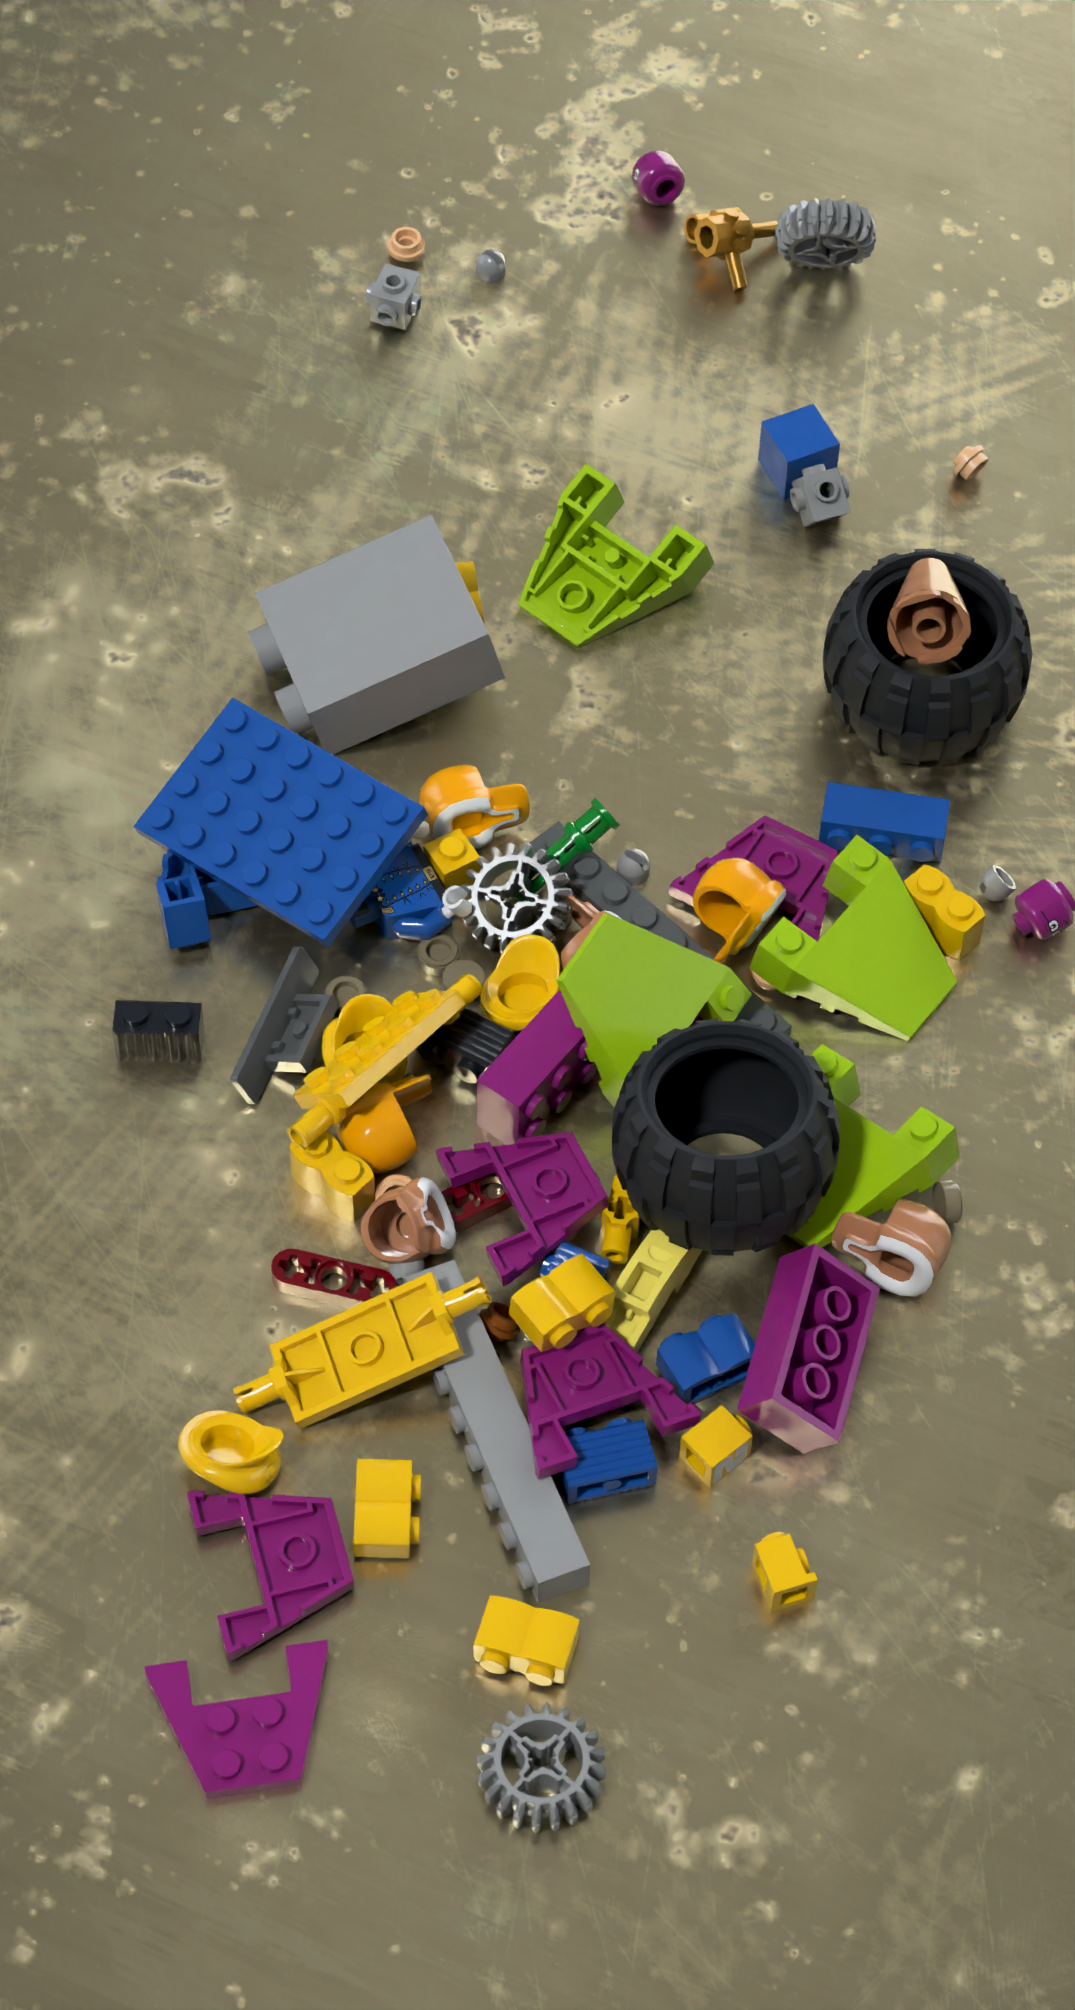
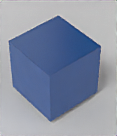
[758,404,840,500]

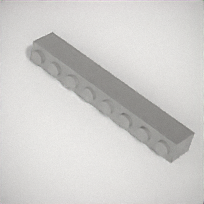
[405,1260,590,1603]

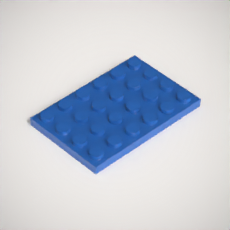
[133,697,428,948]

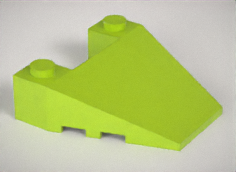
[518,463,714,648]
[749,835,958,1041]
[556,913,752,1107]
[786,1044,960,1248]

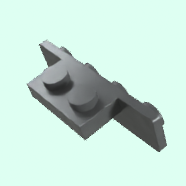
[230,946,339,1104]

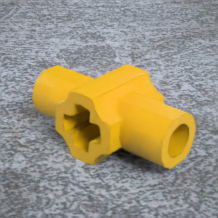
[600,1175,640,1264]

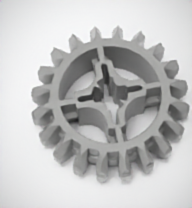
[775,197,876,270]
[461,843,573,954]
[477,1702,606,1833]

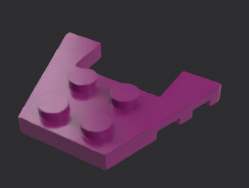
[669,815,838,942]
[436,1132,609,1286]
[520,1323,701,1479]
[187,1490,354,1661]
[144,1640,329,1800]

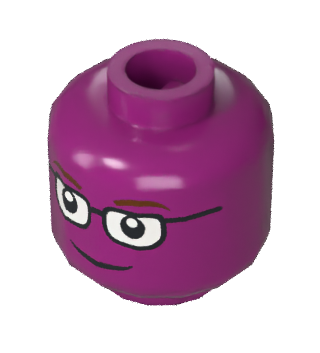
[632,151,685,206]
[1012,879,1075,941]

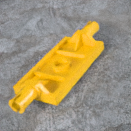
[287,974,483,1148]
[233,1272,491,1429]

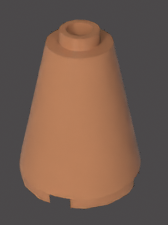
[887,558,971,664]

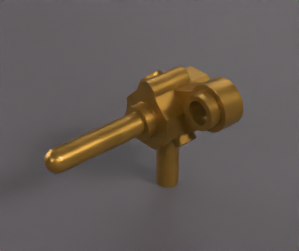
[684,207,777,291]

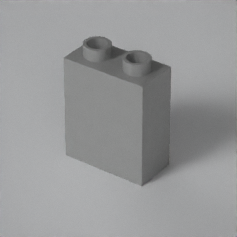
[248,514,505,755]

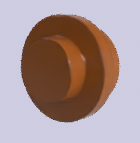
[479,1302,520,1342]

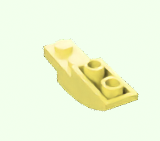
[604,1230,702,1353]

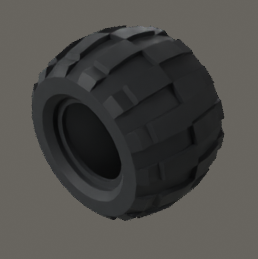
[822,549,1033,765]
[612,1018,840,1256]

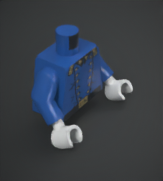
[350,821,472,941]

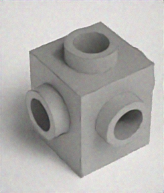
[365,263,423,330]
[790,464,850,527]

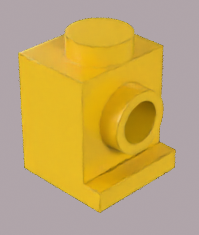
[752,1532,818,1612]

